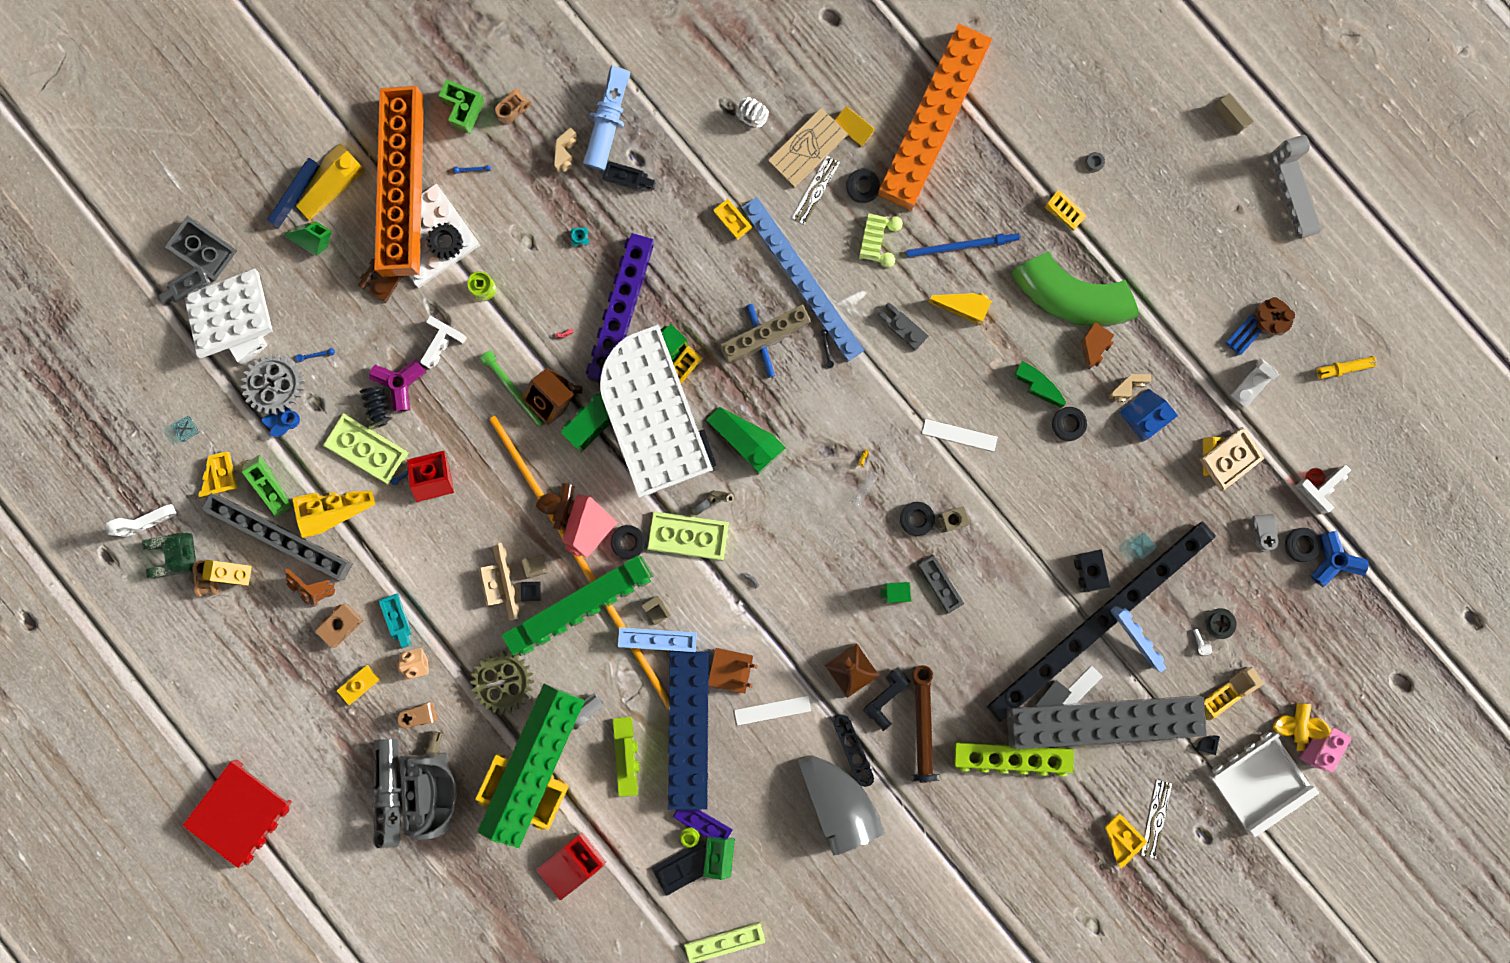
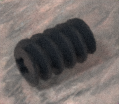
[359,387,392,429]

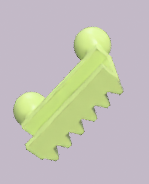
[859,214,903,268]

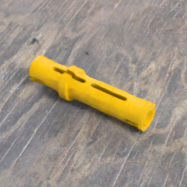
[1316,356,1377,380]

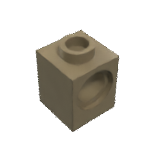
[938,506,970,532]

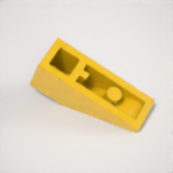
[928,293,992,325]

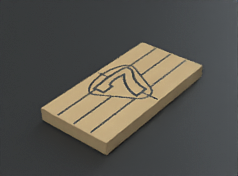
[768,108,848,188]

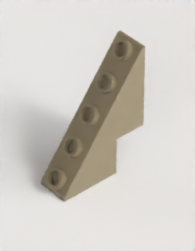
[719,305,811,362]

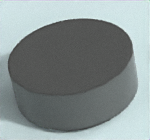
[1085,152,1105,172]
[691,499,710,516]

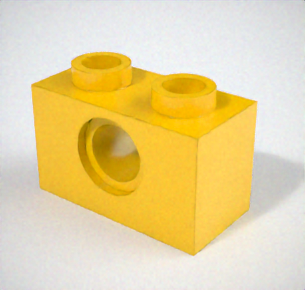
[202,560,252,585]

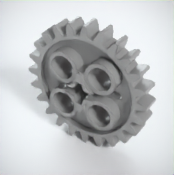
[241,354,305,415]

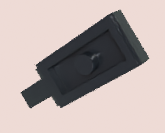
[602,161,656,191]

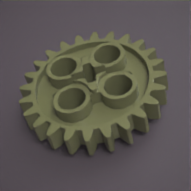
[470,650,535,714]

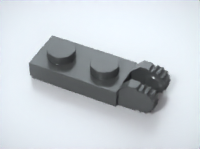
[877,302,929,351]

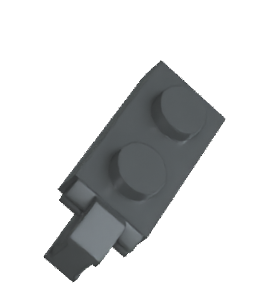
[158,266,211,303]

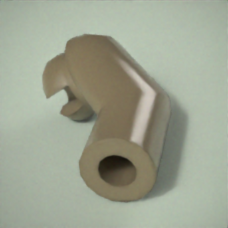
[707,490,735,504]

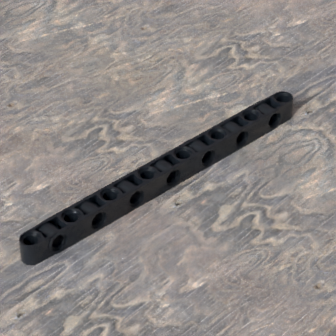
[987,521,1216,722]

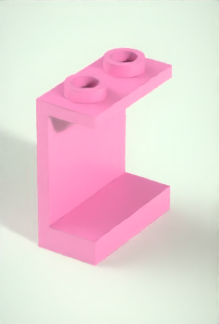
[1298,727,1352,773]

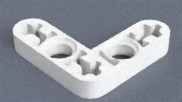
[104,504,177,537]

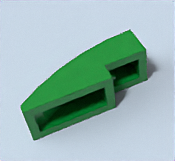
[1013,361,1066,408]

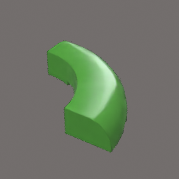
[1011,252,1138,326]

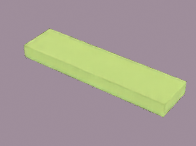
[684,922,765,963]

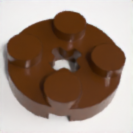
[1255,297,1295,336]

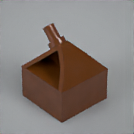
[522,368,583,426]
[824,643,879,698]

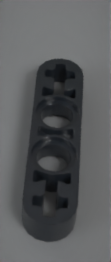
[833,714,874,787]

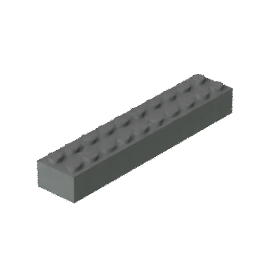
[1006,696,1207,749]

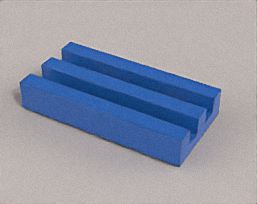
[1226,314,1262,356]

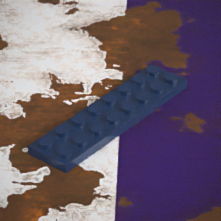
[668,651,709,810]

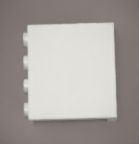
[1208,732,1319,837]

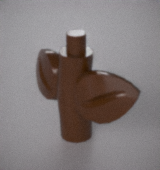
[536,483,575,530]

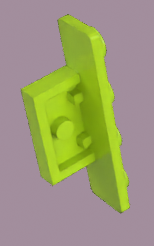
[613,717,640,797]

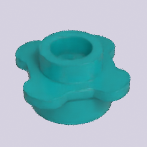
[570,227,590,247]

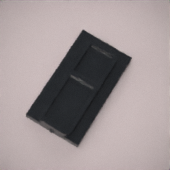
[651,840,707,896]

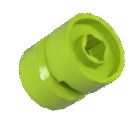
[467,271,497,301]

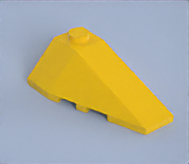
[296,143,365,221]
[292,490,376,538]

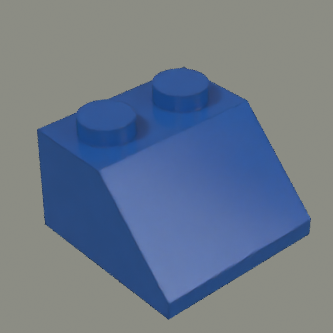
[1119,389,1178,442]

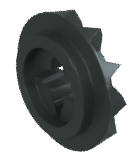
[1204,608,1237,639]

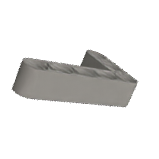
[1270,135,1321,239]

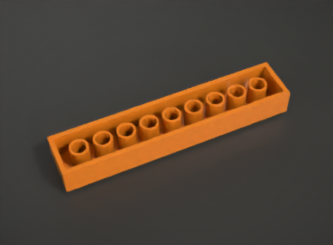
[878,23,993,211]
[375,86,424,277]

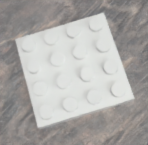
[375,184,480,288]
[185,269,273,359]

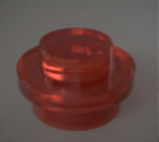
[1305,468,1326,486]

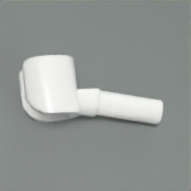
[1193,629,1212,655]

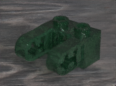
[142,533,196,579]

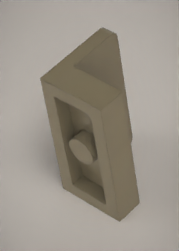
[1213,93,1253,135]

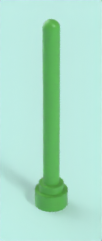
[479,350,544,426]

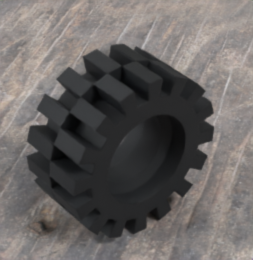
[426,223,463,260]

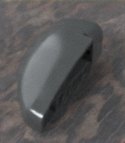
[798,755,885,856]

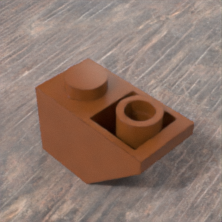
[1081,322,1114,369]

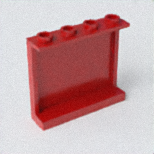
[182,760,292,868]

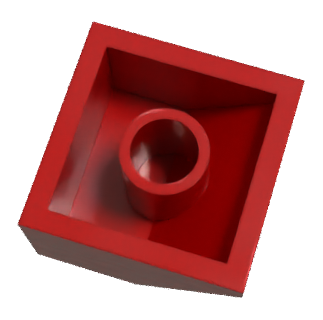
[407,450,454,502]

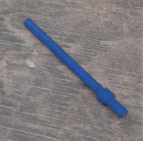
[906,233,1020,257]

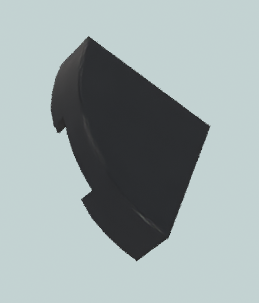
[1195,735,1220,755]

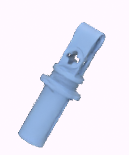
[583,65,630,171]

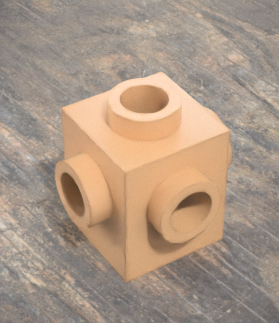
[397,647,429,680]

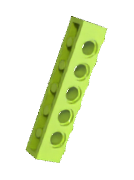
[953,742,1074,776]

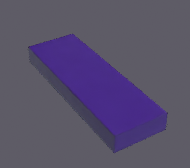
[673,810,733,839]

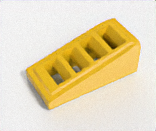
[1044,190,1086,231]
[673,346,703,384]
[1204,682,1241,720]

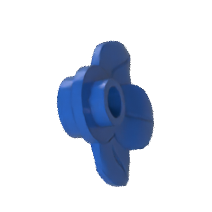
[262,407,300,437]

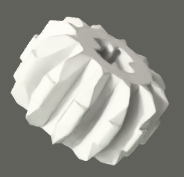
[736,97,769,128]

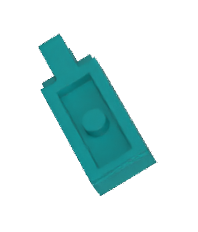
[379,593,412,648]

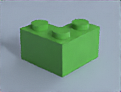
[439,79,485,134]

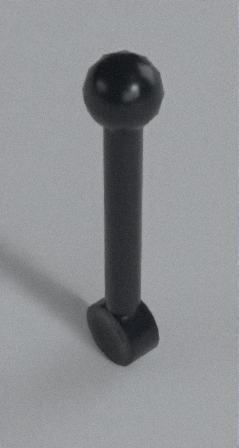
[820,330,834,368]

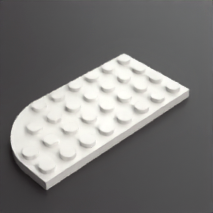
[600,325,713,498]

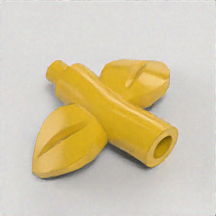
[1273,703,1331,751]

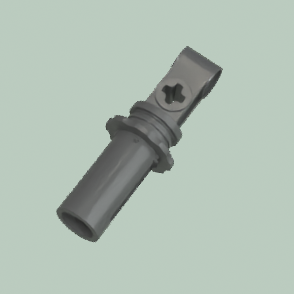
[367,739,402,849]

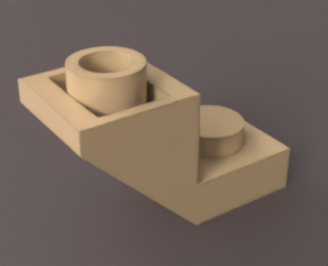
[554,128,578,174]
[1108,374,1151,402]

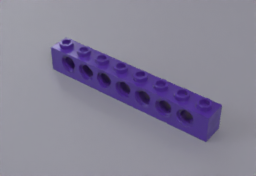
[586,233,655,383]

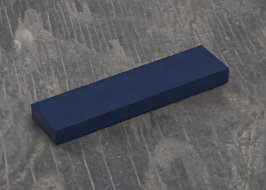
[267,158,319,228]

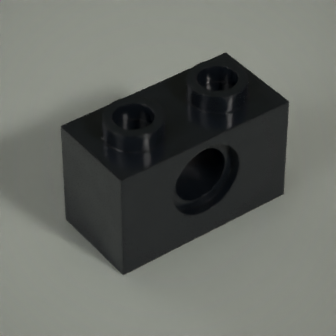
[1074,549,1110,592]

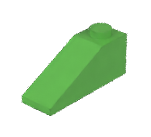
[242,455,293,517]

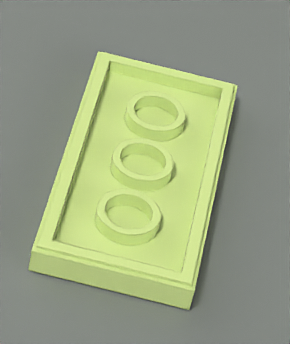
[323,413,409,485]
[647,511,729,560]

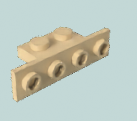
[478,543,519,621]

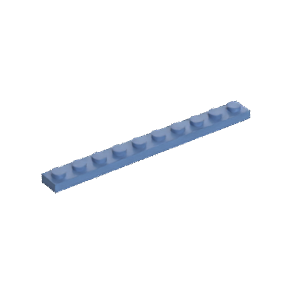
[742,197,864,362]

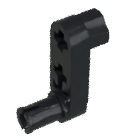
[863,667,911,731]

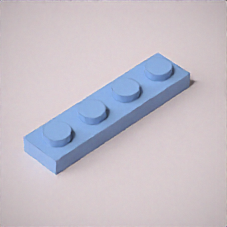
[1110,606,1166,673]
[618,627,697,652]

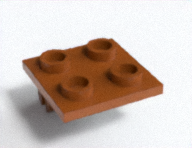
[285,568,335,607]
[708,648,757,694]

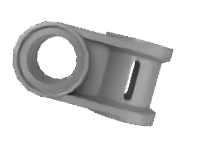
[1252,514,1278,552]

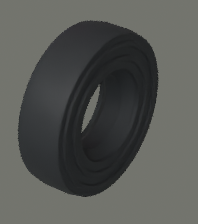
[846,169,880,203]
[1052,407,1087,441]
[900,502,935,536]
[611,525,645,560]
[1285,528,1322,562]

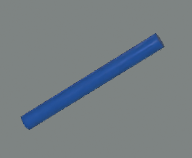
[746,304,775,378]

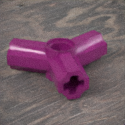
[369,359,427,412]

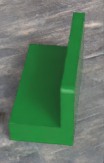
[703,836,735,880]

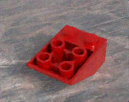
[536,832,606,901]

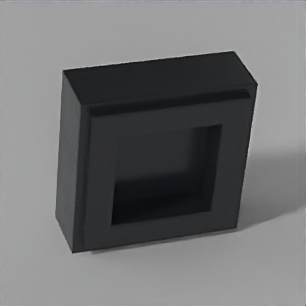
[521,581,541,601]

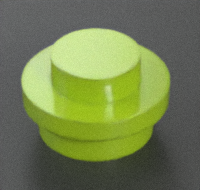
[680,827,700,847]

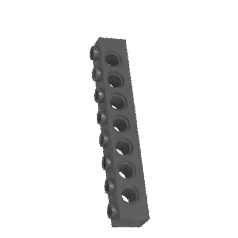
[201,493,353,581]

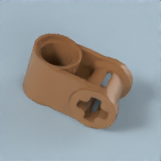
[495,88,531,125]
[193,560,219,597]
[398,702,438,728]

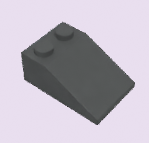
[165,215,237,281]

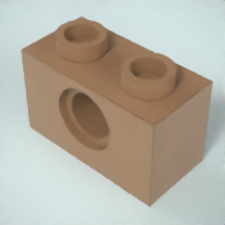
[315,604,364,648]

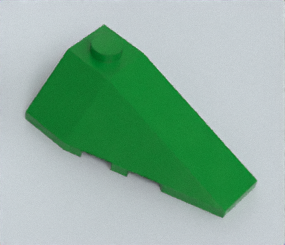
[706,407,786,474]

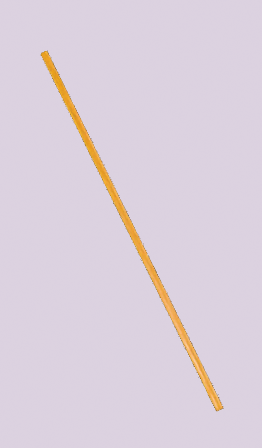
[489,416,669,711]

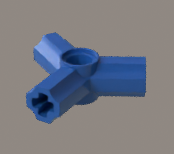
[1310,530,1369,587]

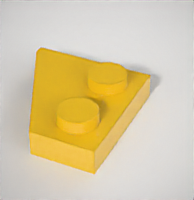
[199,451,238,498]
[1104,813,1148,869]

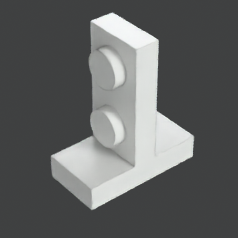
[420,316,467,369]
[1231,358,1279,408]
[1296,465,1351,514]

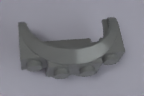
[400,752,457,840]

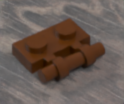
[358,258,403,303]

